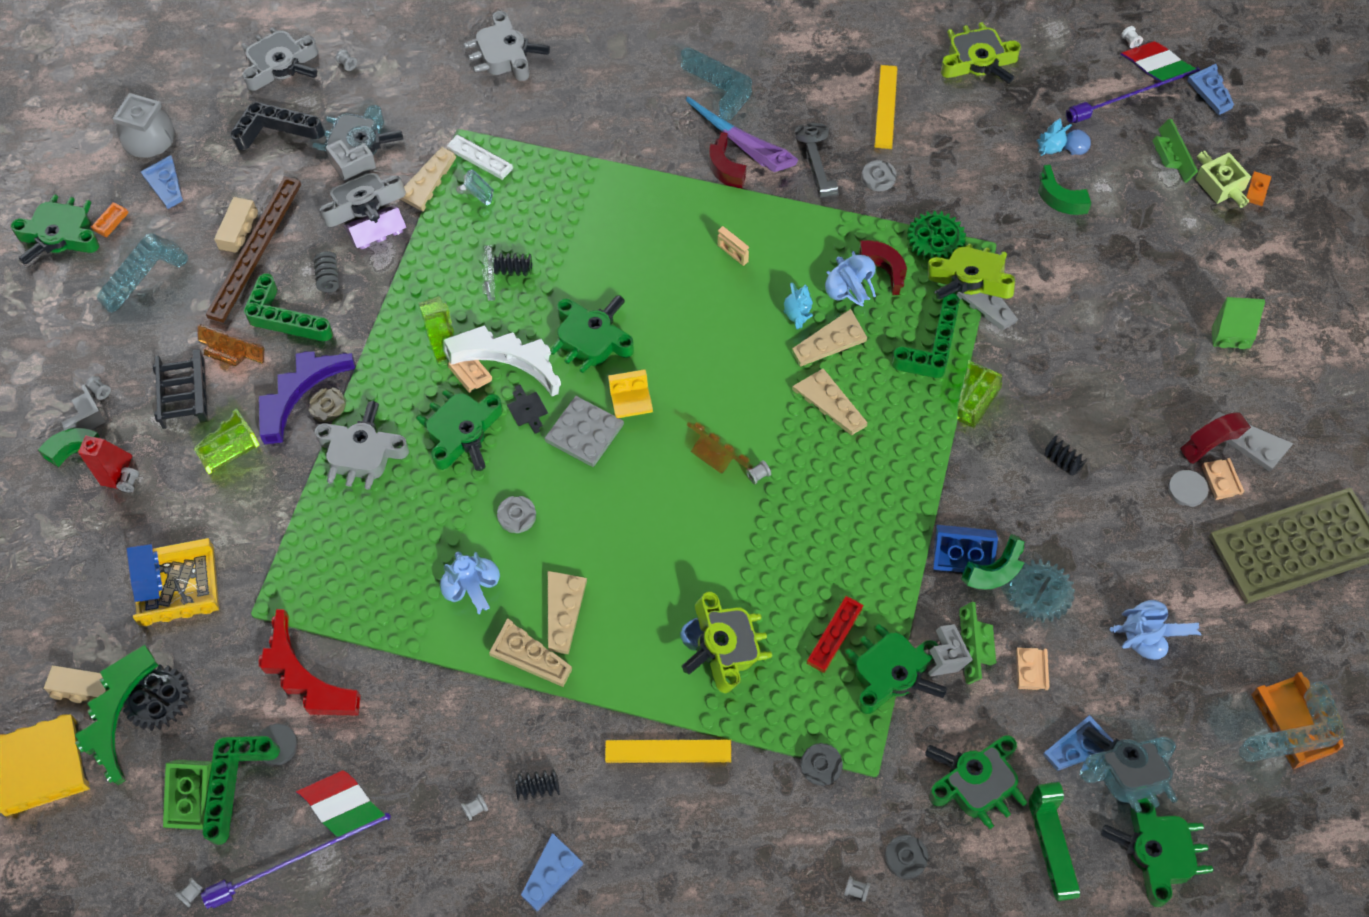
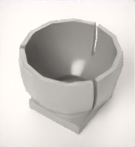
[113,93,175,158]

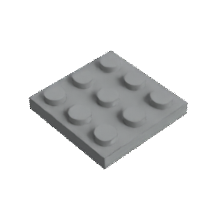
[545,396,624,467]

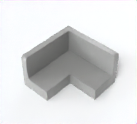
[326,140,376,183]
[61,384,106,430]
[928,624,973,676]

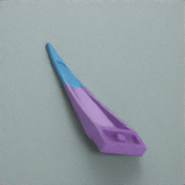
[686,97,798,172]

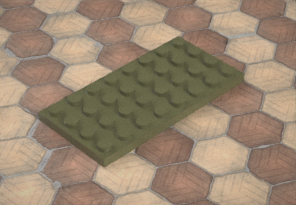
[1209,487,1369,604]

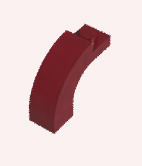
[709,132,747,189]
[859,240,907,295]
[1180,412,1251,464]

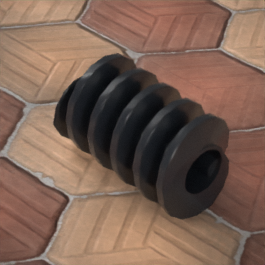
[494,252,532,277]
[1044,435,1088,476]
[515,769,560,801]

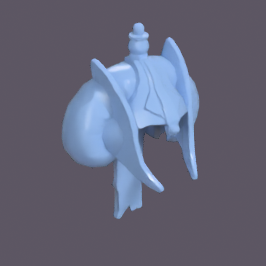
[825,251,876,307]
[440,552,500,614]
[1110,600,1201,660]

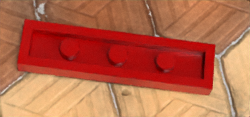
[807,596,864,673]

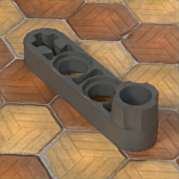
[805,142,838,198]

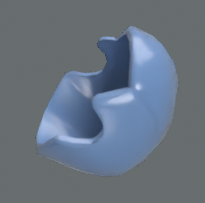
[1063,130,1091,155]
[680,618,703,651]

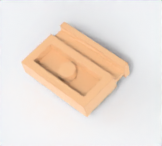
[718,226,749,266]
[448,360,492,393]
[1202,458,1244,500]
[1016,648,1049,690]

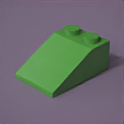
[1211,297,1265,349]
[163,760,212,830]

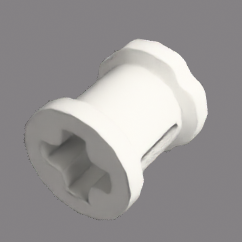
[1121,26,1143,49]

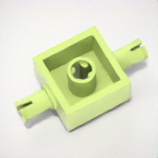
[1196,151,1251,208]

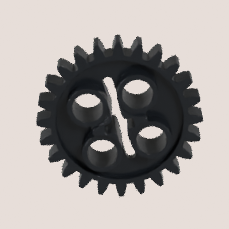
[123,664,191,731]

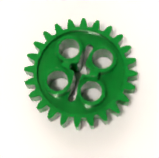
[907,210,966,260]

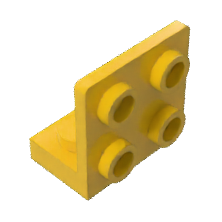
[608,369,653,418]

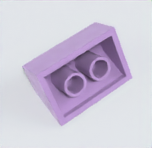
[344,205,406,249]

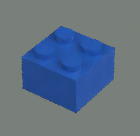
[127,544,163,602]

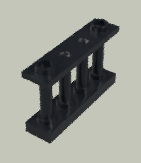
[153,349,208,429]

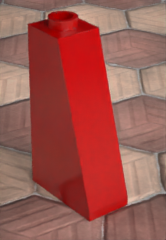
[78,436,132,489]

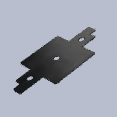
[507,385,548,434]

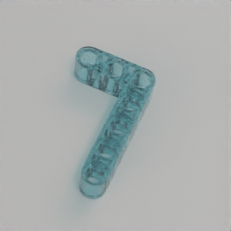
[681,48,752,121]
[97,233,189,312]
[1239,682,1346,762]

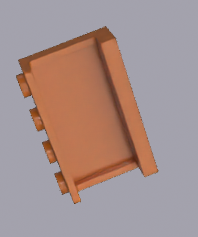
[1251,672,1344,769]

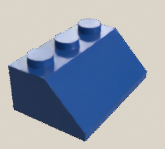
[933,525,998,572]

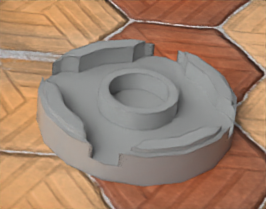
[861,160,897,192]
[1168,470,1209,507]
[497,496,536,533]

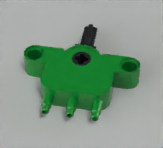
[550,295,634,373]

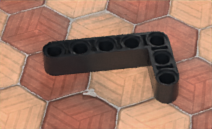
[230,102,325,150]

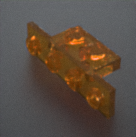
[198,324,265,367]
[687,422,753,474]

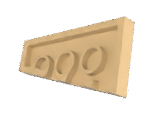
[400,147,456,211]
[792,309,867,367]
[792,369,867,435]
[548,571,587,654]
[489,619,572,687]

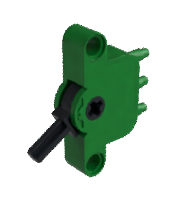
[845,624,947,714]

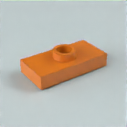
[1246,171,1271,206]
[91,202,129,238]

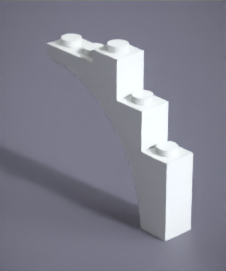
[443,326,561,396]

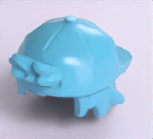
[1037,118,1072,156]
[784,283,813,329]

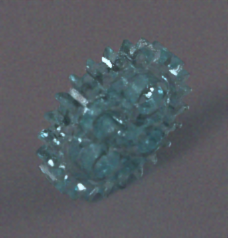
[1008,559,1075,623]

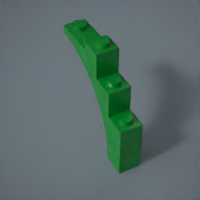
[75,645,159,786]

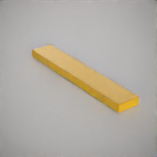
[875,65,897,149]
[605,740,731,763]

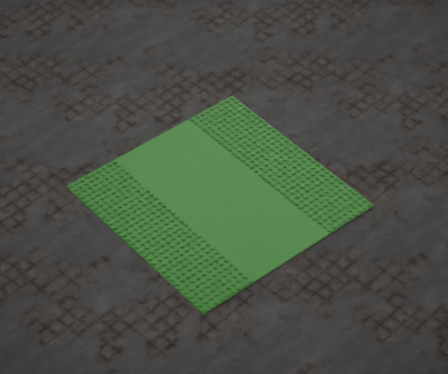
[251,129,996,777]

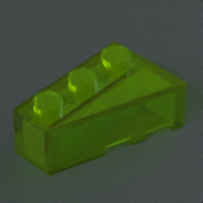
[419,296,454,362]
[957,360,1002,428]
[193,408,259,474]

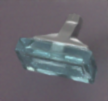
[456,169,494,205]

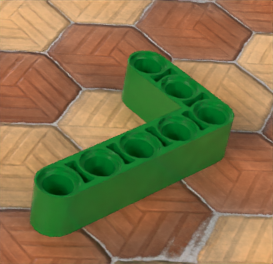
[244,273,333,341]
[892,293,960,378]
[202,736,280,845]
[1029,781,1080,902]

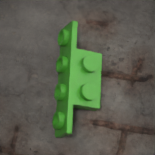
[1152,119,1198,183]
[960,602,996,684]

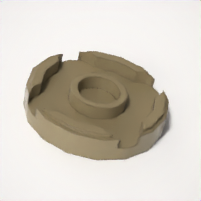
[308,387,346,422]

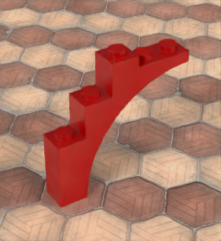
[259,609,361,716]

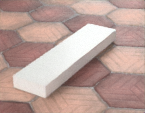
[447,135,513,180]

